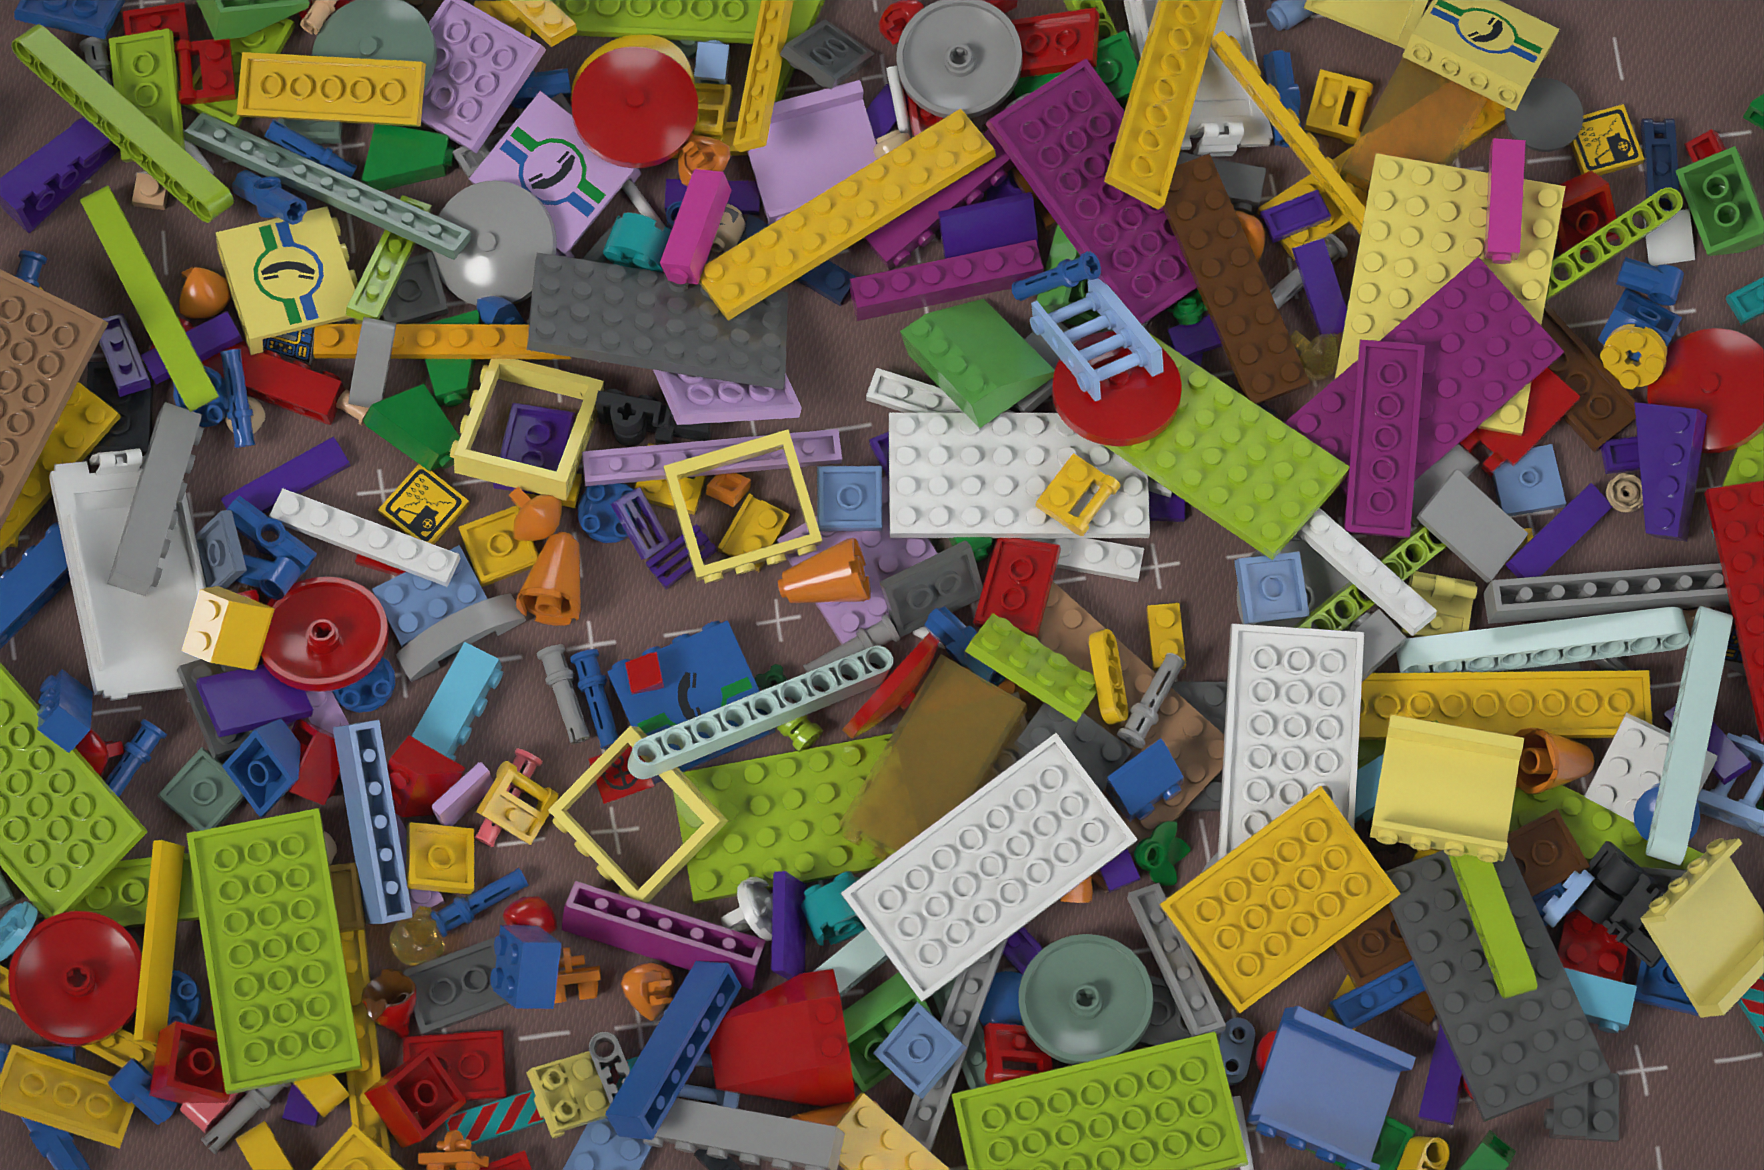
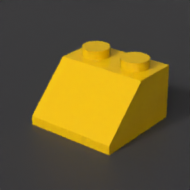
[182,586,275,670]

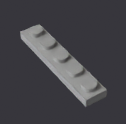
[1127,883,1226,1037]

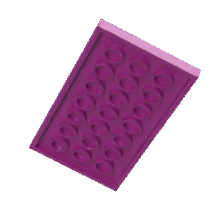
[986,59,1197,325]
[1284,257,1564,496]

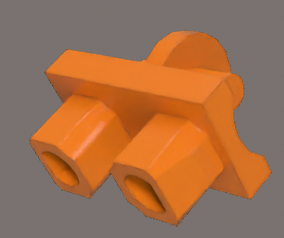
[554,947,601,1004]
[418,1130,489,1170]

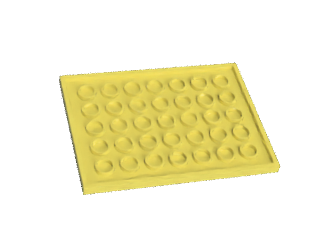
[1335,153,1565,436]

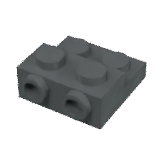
[1544,1073,1619,1142]

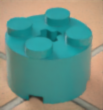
[603,212,671,272]
[800,871,865,945]

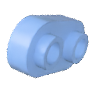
[1542,870,1595,928]
[1219,1018,1255,1085]

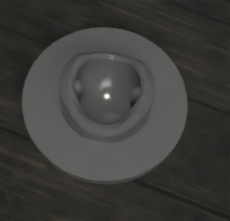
[1504,78,1584,152]

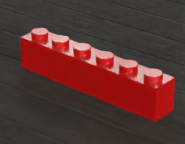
[149,318,345,426]

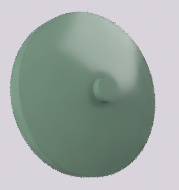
[312,0,437,89]
[1019,934,1153,1065]

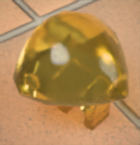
[1290,330,1340,381]
[390,906,445,966]

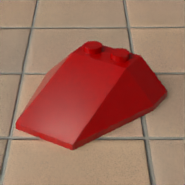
[709,969,855,1107]

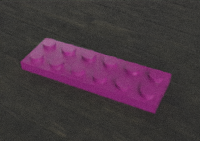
[1344,339,1425,538]

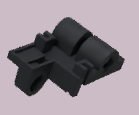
[595,389,711,447]
[1575,841,1669,968]

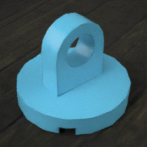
[0,901,38,961]

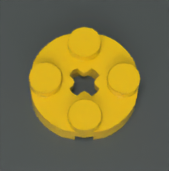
[1600,324,1667,389]

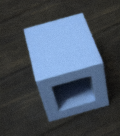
[694,40,730,84]

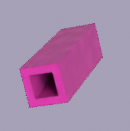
[1484,138,1526,264]
[660,169,732,284]

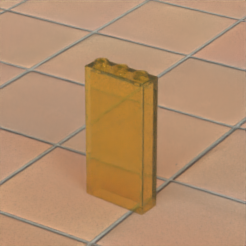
[1340,57,1489,194]
[839,655,1027,861]

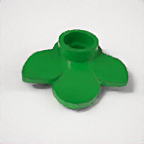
[1165,288,1207,325]
[1134,821,1191,886]

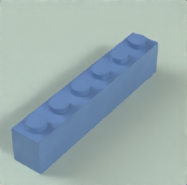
[333,720,413,924]

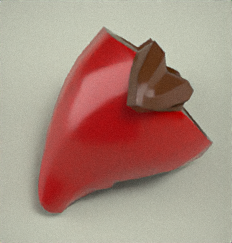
[362,968,416,1038]

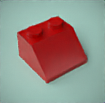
[1555,171,1619,255]
[288,719,340,806]
[387,735,466,817]
[150,1021,230,1103]
[364,1047,467,1148]

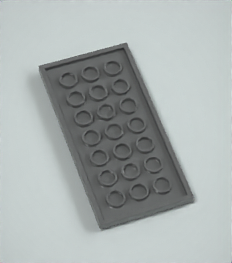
[526,253,788,390]
[1385,846,1610,1122]

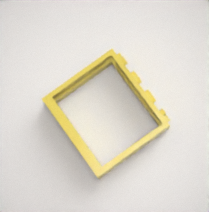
[450,359,604,501]
[664,429,822,584]
[548,726,728,903]

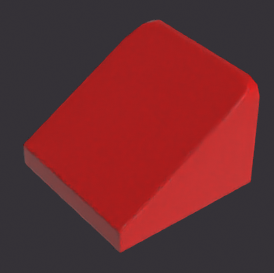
[1684,129,1726,163]
[625,652,664,695]

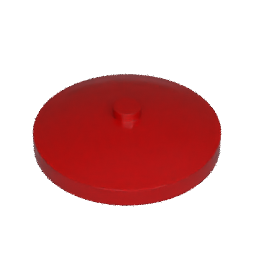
[572,47,698,168]
[1647,328,1764,453]
[1052,331,1182,446]
[260,577,389,692]
[842,632,940,739]
[8,911,142,1046]

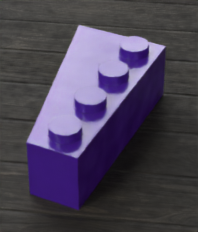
[0,117,120,234]
[1634,402,1707,542]

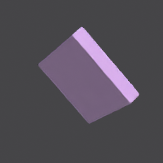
[432,762,493,826]

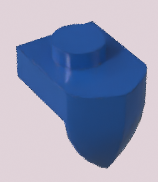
[477,296,525,325]

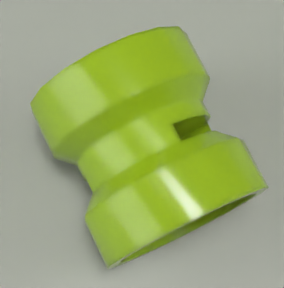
[777,714,823,753]

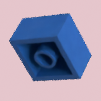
[490,925,561,1009]

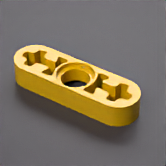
[1089,629,1129,725]

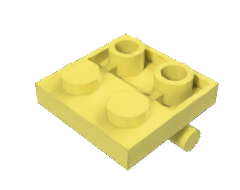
[1401,571,1477,638]
[526,1051,610,1139]

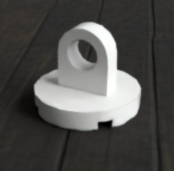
[721,877,773,941]

